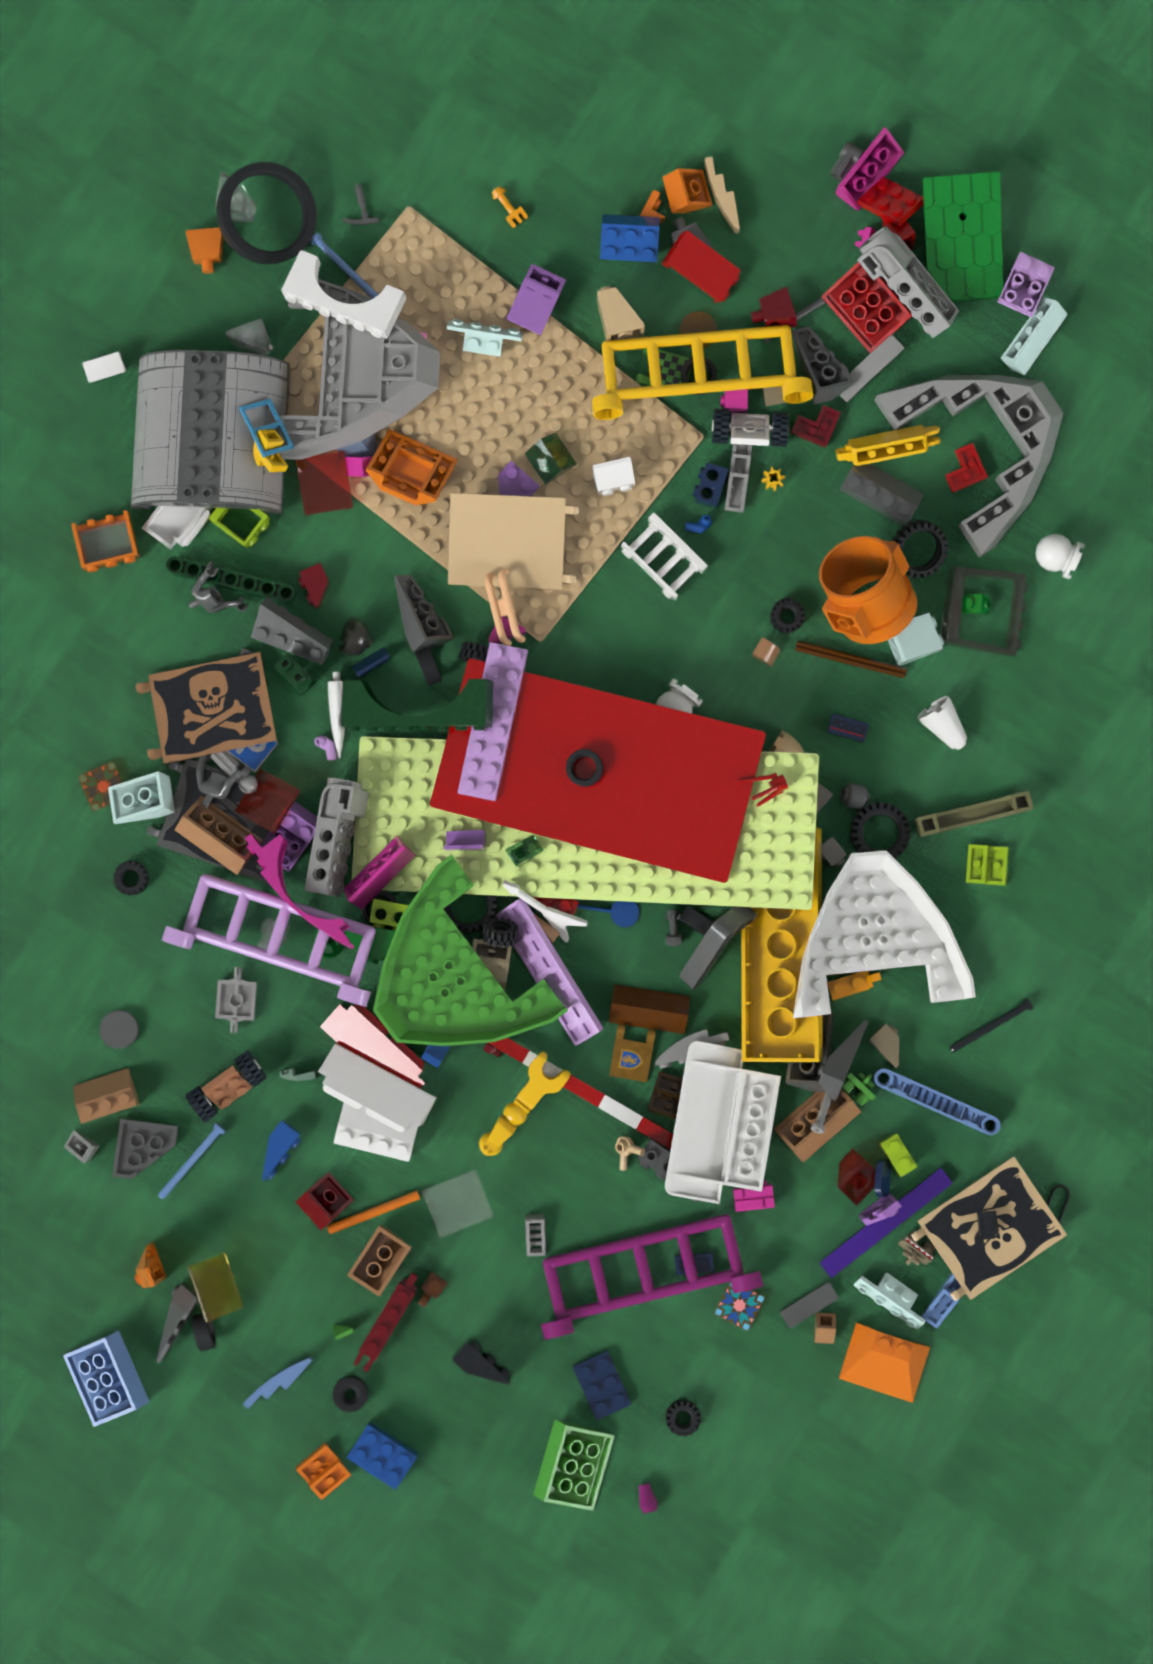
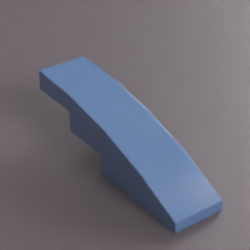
[921,1273,960,1329]
[243,1356,314,1409]

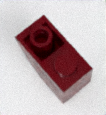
[298,563,329,609]

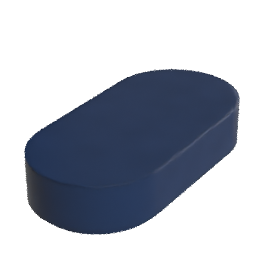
[874,1159,892,1197]

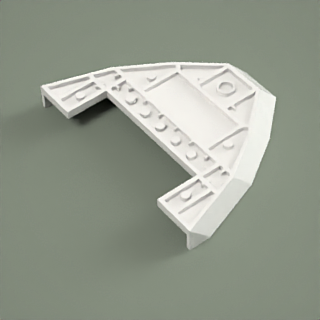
[793,851,976,1018]

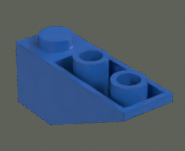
[262,1120,301,1181]

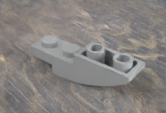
[655,1029,729,1069]

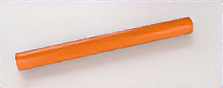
[327,1190,420,1235]

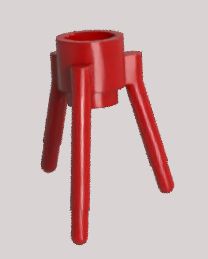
[737,773,788,807]

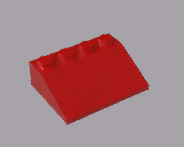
[821,262,913,354]

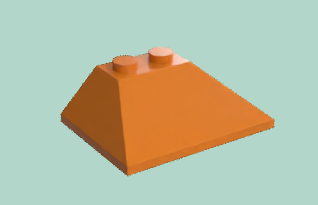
[366,429,458,505]
[839,1322,930,1403]

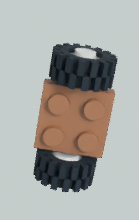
[185,1050,267,1123]

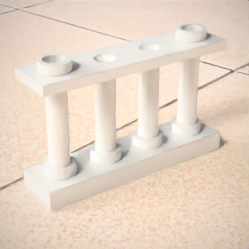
[621,513,708,600]

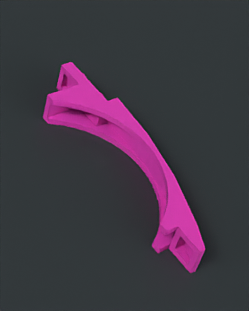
[245,834,354,949]

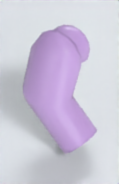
[314,736,336,761]

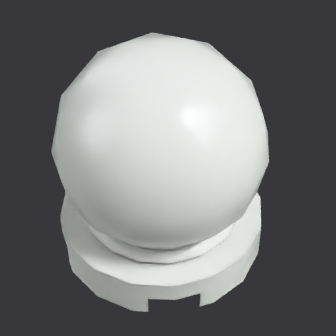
[1035,534,1085,579]
[656,679,703,714]

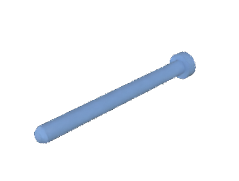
[310,233,378,299]
[158,1123,226,1199]

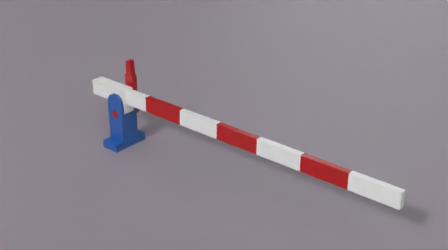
[421,1038,673,1150]

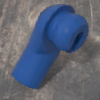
[684,515,712,534]

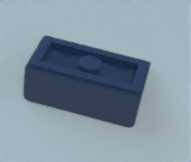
[352,647,391,678]

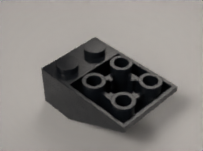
[451,1338,511,1385]

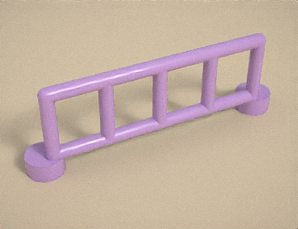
[161,874,376,1007]

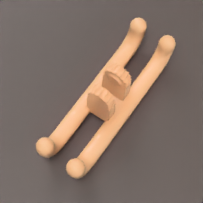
[485,568,526,646]

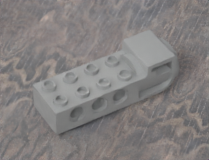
[857,226,959,338]
[304,778,369,898]

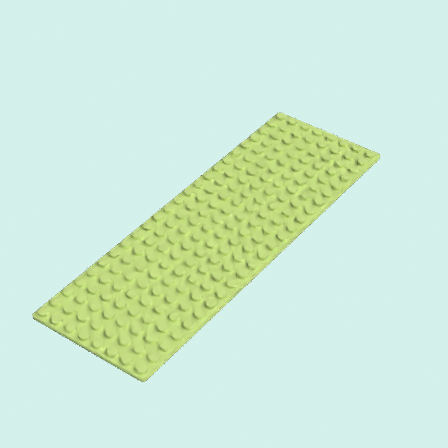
[352,737,819,910]

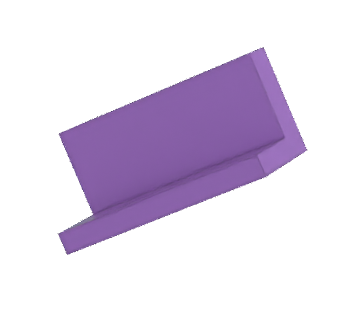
[444,830,486,851]

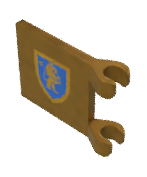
[609,1024,656,1082]

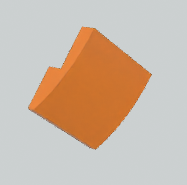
[295,1442,351,1500]

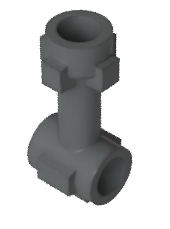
[666,910,682,947]

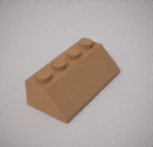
[175,796,263,875]
[774,1089,861,1162]

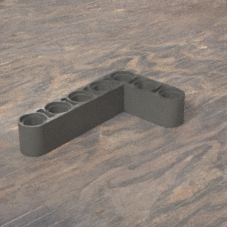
[679,906,757,990]

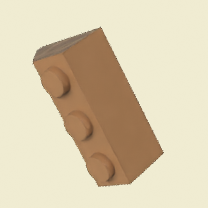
[73,1068,140,1124]
[347,1224,411,1297]

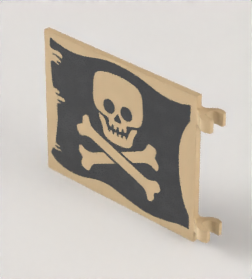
[910,1156,1067,1301]

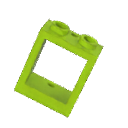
[208,508,270,549]

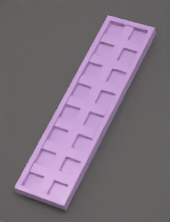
[458,642,528,801]
[495,898,604,1046]

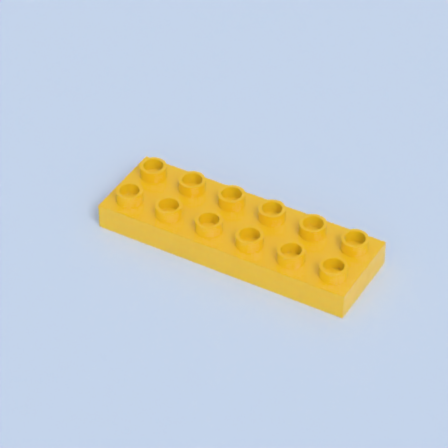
[741,828,823,1062]

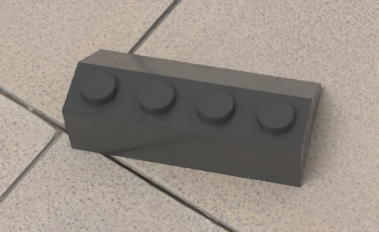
[840,464,924,525]

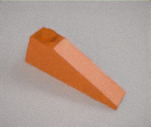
[134,1242,167,1288]

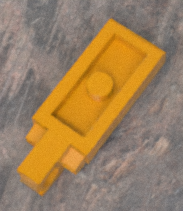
[827,971,882,1001]

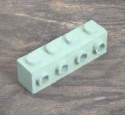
[1001,297,1068,375]

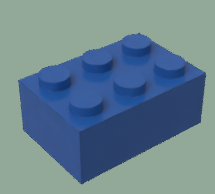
[600,214,659,262]
[347,1421,418,1490]

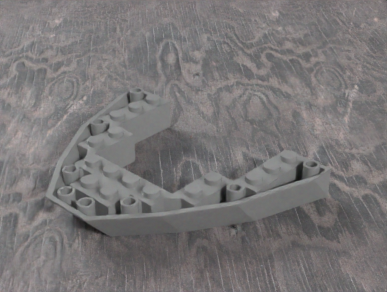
[874,375,1063,557]

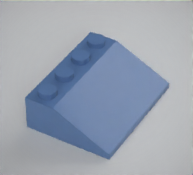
[63,1331,149,1427]

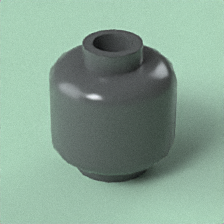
[840,783,870,809]

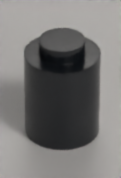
[977,1211,999,1240]

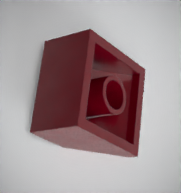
[295,1172,354,1230]

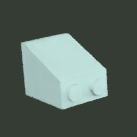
[888,613,944,666]

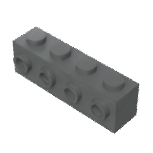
[637,1139,703,1202]

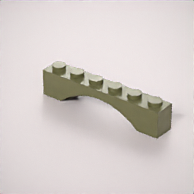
[914,791,1034,838]

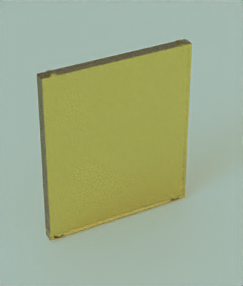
[187,1253,243,1323]

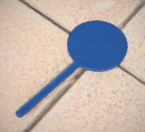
[577,901,639,927]

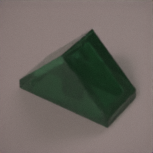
[505,835,544,868]

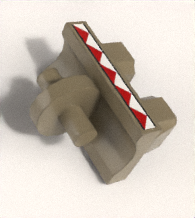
[898,1231,935,1266]

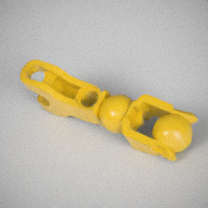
[479,1051,571,1156]

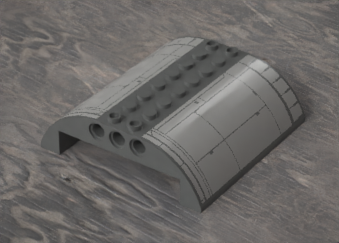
[131,350,290,514]

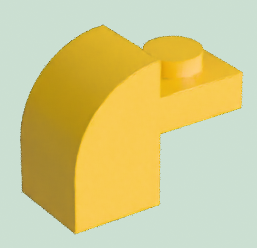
[253,429,288,473]

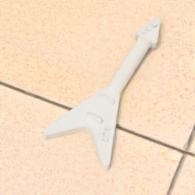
[503,880,588,942]

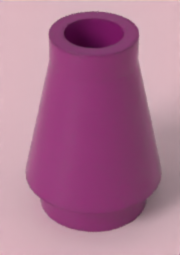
[638,1483,659,1514]

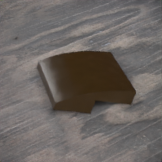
[647,1071,683,1120]

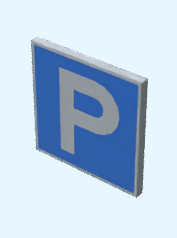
[227,741,278,773]

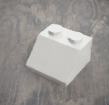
[592,457,635,496]

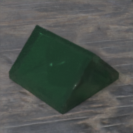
[525,433,577,485]

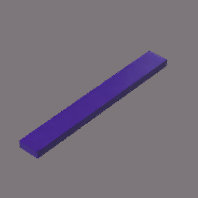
[819,1167,953,1278]

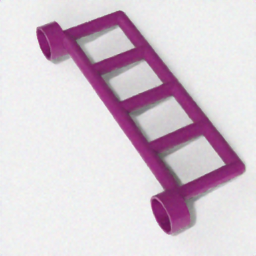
[541,1214,764,1339]

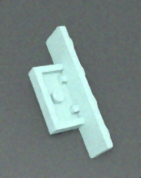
[446,319,524,357]
[854,1272,925,1329]

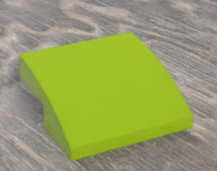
[966,844,1009,886]

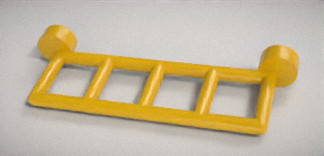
[592,325,813,420]

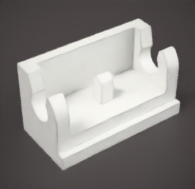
[82,351,126,383]

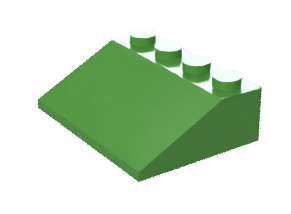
[533,1419,615,1511]

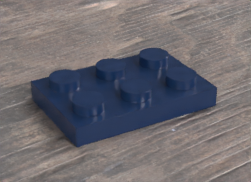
[572,1350,632,1421]

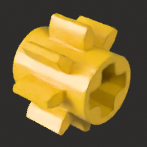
[761,467,785,492]

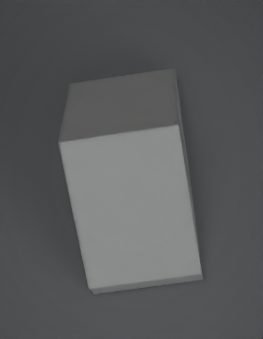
[64,1130,100,1163]

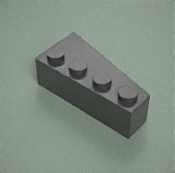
[251,596,333,665]

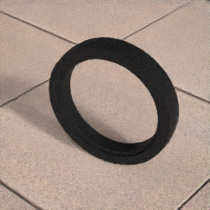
[216,162,317,264]

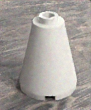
[917,696,967,750]

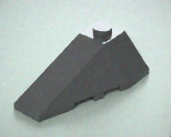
[791,326,853,404]
[394,575,454,652]
[817,1020,869,1101]
[156,1282,203,1363]

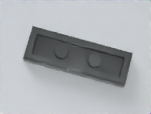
[779,1281,839,1329]

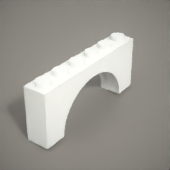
[281,250,407,339]

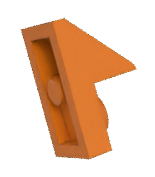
[640,190,665,224]

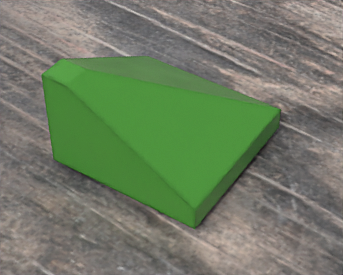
[332,1324,355,1340]

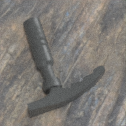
[343,184,379,225]

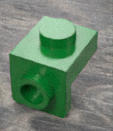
[960,594,991,615]

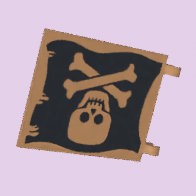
[136,652,277,764]

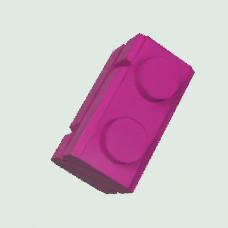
[733,1180,775,1212]

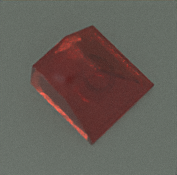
[837,1149,876,1206]

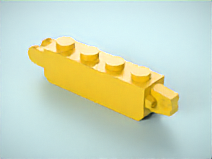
[835,425,941,466]

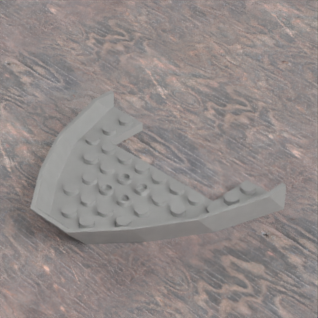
[279,279,440,460]

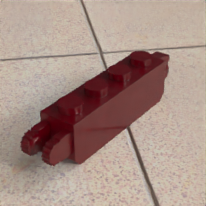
[353,1272,418,1372]

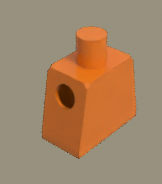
[185,227,224,274]

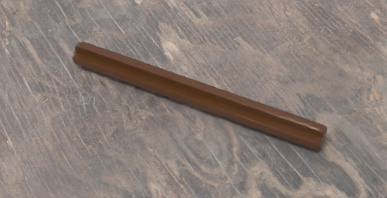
[795,641,907,678]

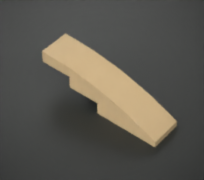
[704,157,740,234]

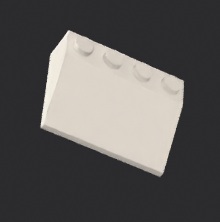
[334,1103,418,1162]

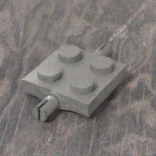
[215,967,257,1033]

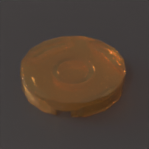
[679,311,717,349]

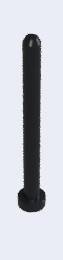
[950,998,1034,1053]

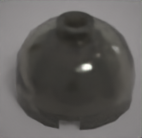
[338,617,373,656]

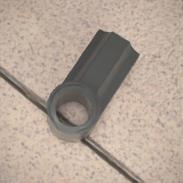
[830,141,864,181]

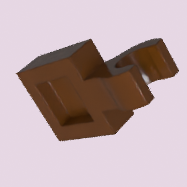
[418,1272,448,1307]

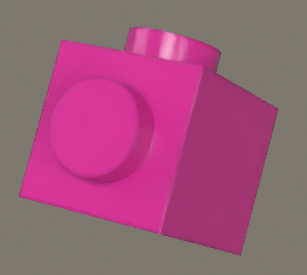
[721,389,748,413]

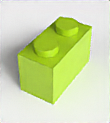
[878,1133,917,1177]

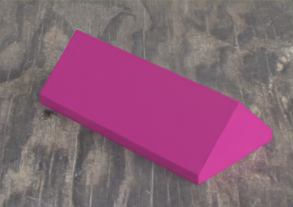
[835,127,904,211]
[344,835,416,909]

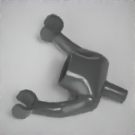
[188,561,249,613]
[196,754,251,808]

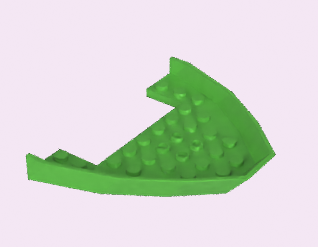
[373,854,568,1046]

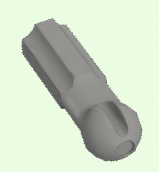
[211,751,258,793]

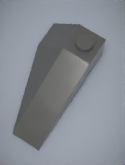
[785,1012,834,1092]

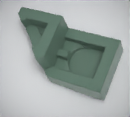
[279,1068,318,1081]

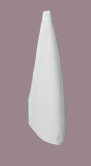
[328,672,345,758]

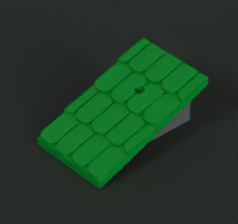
[922,171,1003,302]

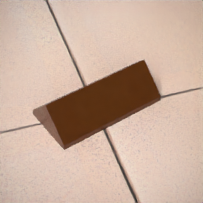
[608,984,690,1034]

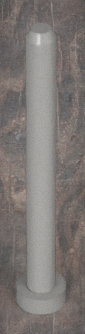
[811,1093,832,1134]

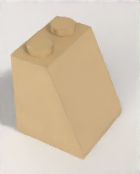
[597,286,645,340]

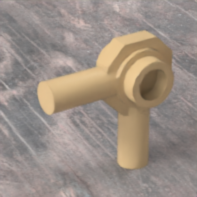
[615,1136,645,1171]

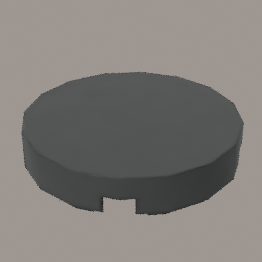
[100,1010,139,1049]

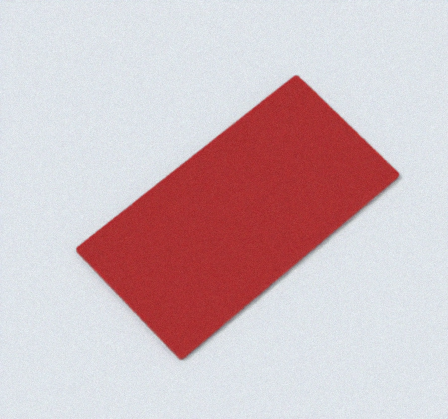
[430,659,766,883]

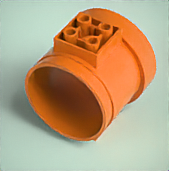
[819,536,917,644]

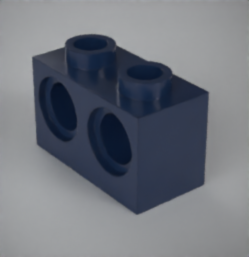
[692,463,728,509]

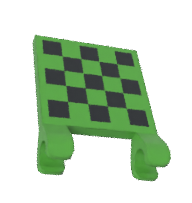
[635,349,692,396]

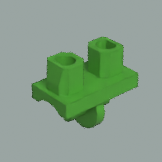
[842,1072,876,1106]

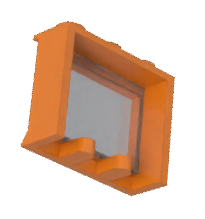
[71,510,140,573]

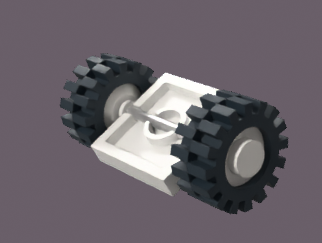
[712,409,789,447]

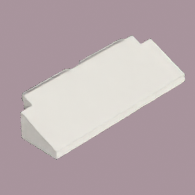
[142,506,213,550]
[318,1043,437,1132]

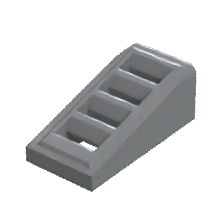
[525,1214,546,1257]

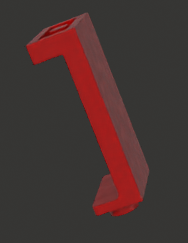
[661,230,741,303]

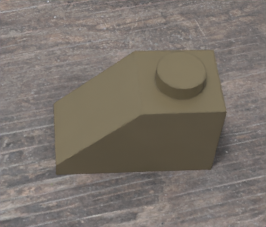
[867,1024,899,1068]

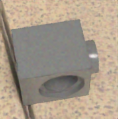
[822,837,847,868]

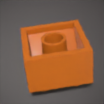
[662,168,713,214]

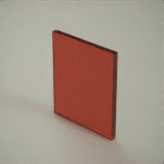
[296,451,353,516]
[235,768,300,834]

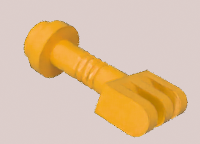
[492,186,528,229]

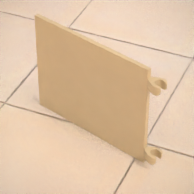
[448,493,579,590]

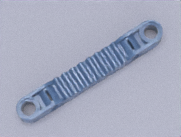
[872,1068,1001,1135]

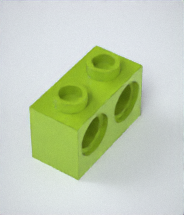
[369,899,409,931]

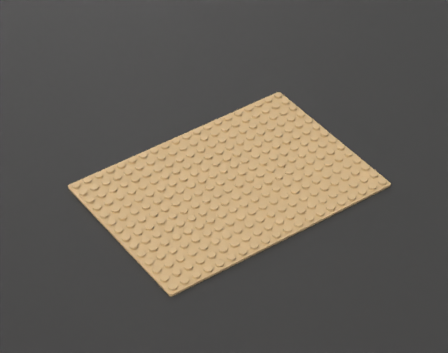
[283,207,704,642]

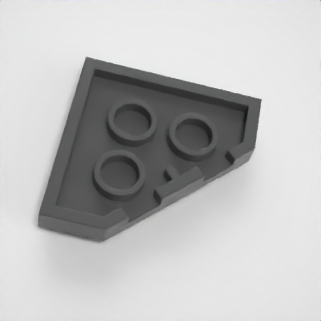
[112,1119,179,1179]

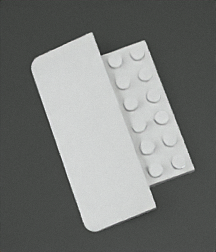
[665,1041,781,1204]

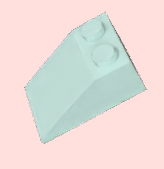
[108,771,175,824]

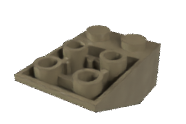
[472,939,512,991]

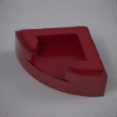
[483,1043,504,1058]

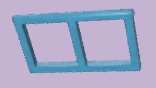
[239,398,294,457]

